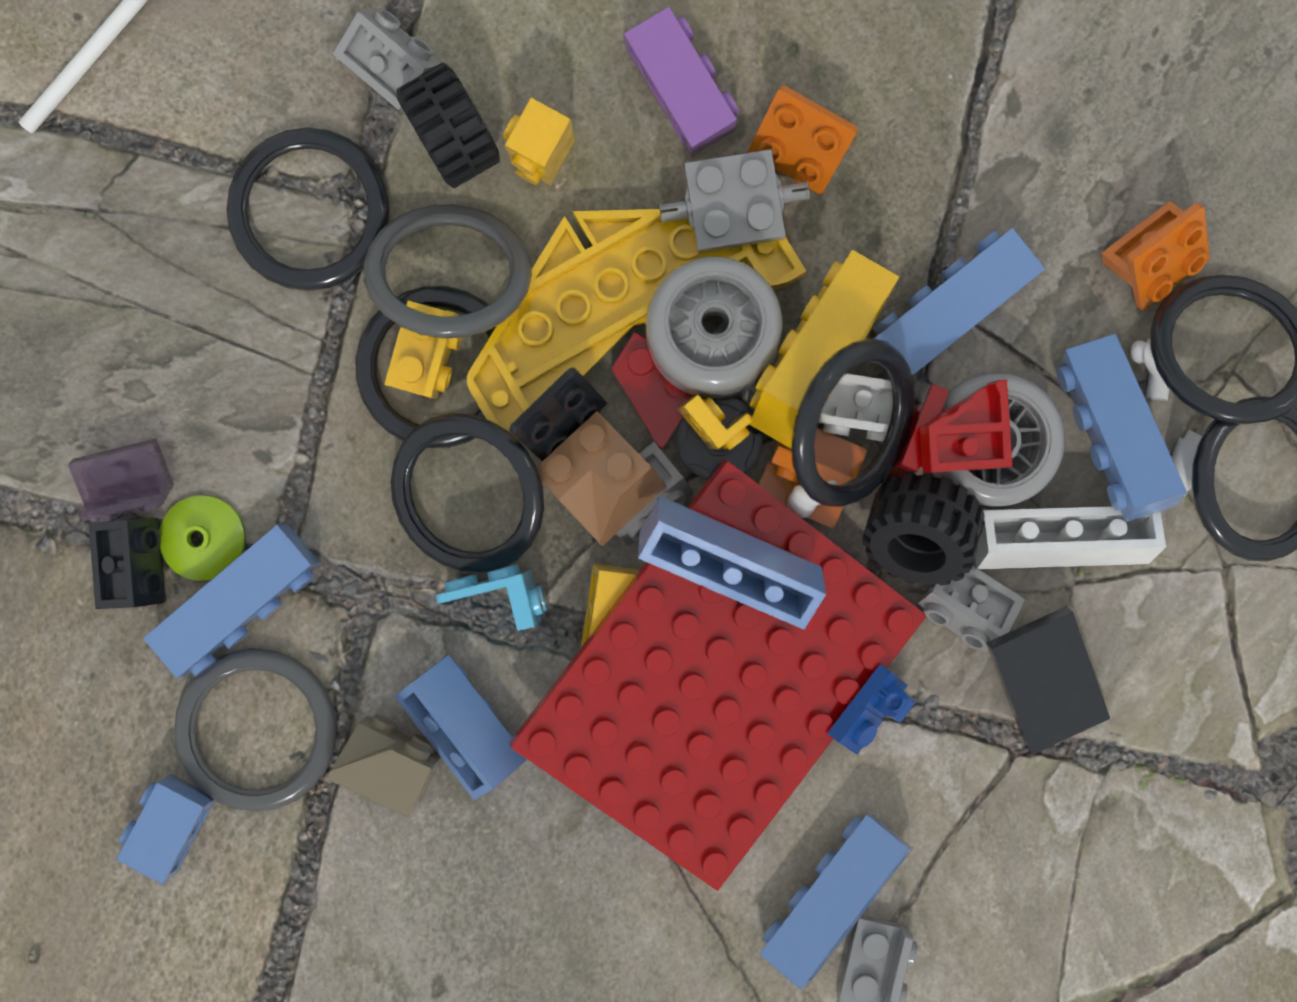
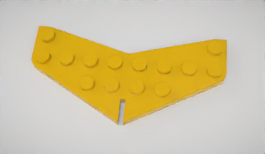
[467,209,807,441]

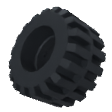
[396,62,500,188]
[862,472,984,586]

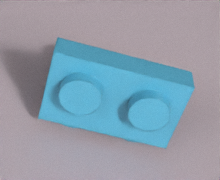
[435,564,548,631]

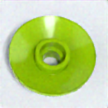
[159,495,246,581]

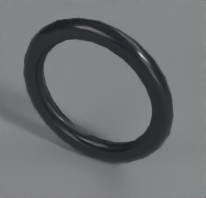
[226,127,390,291]
[1151,275,1297,424]
[355,286,496,448]
[791,338,915,507]
[1191,396,1297,562]
[390,413,544,573]

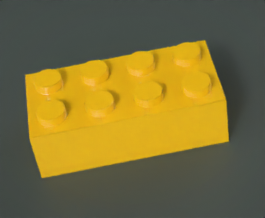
[749,250,899,449]

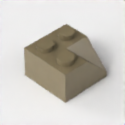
[327,715,442,818]

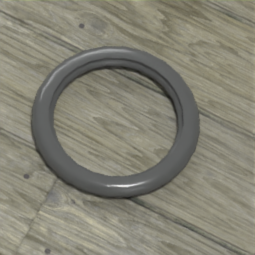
[363,204,532,339]
[174,648,337,812]

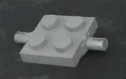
[659,149,810,253]

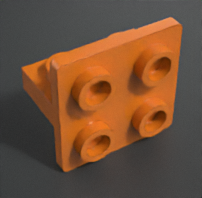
[748,85,858,194]
[1101,201,1210,311]
[758,428,867,528]

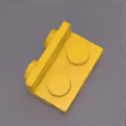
[384,300,462,400]
[677,395,753,450]

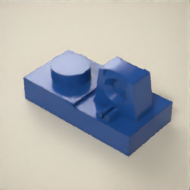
[827,664,916,755]

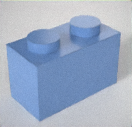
[116,774,215,885]

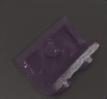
[68,438,174,522]

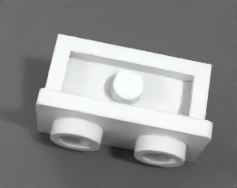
[819,374,893,442]

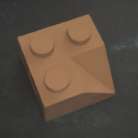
[537,411,667,546]

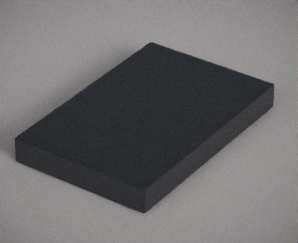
[986,606,1110,755]

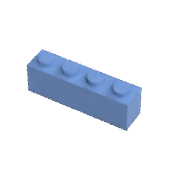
[873,228,1045,376]
[1056,334,1187,522]
[638,495,826,629]
[143,524,320,678]
[760,814,913,990]

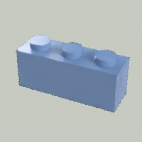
[394,655,527,800]

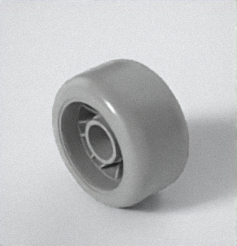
[646,257,783,398]
[932,373,1065,507]

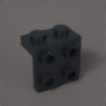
[509,367,608,461]

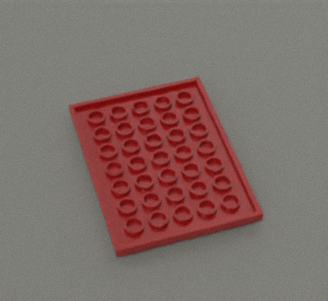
[509,459,926,891]

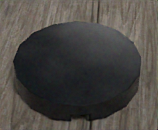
[677,397,763,480]

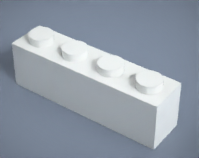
[975,507,1166,569]

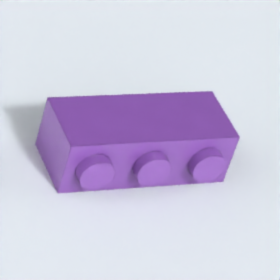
[624,7,739,157]

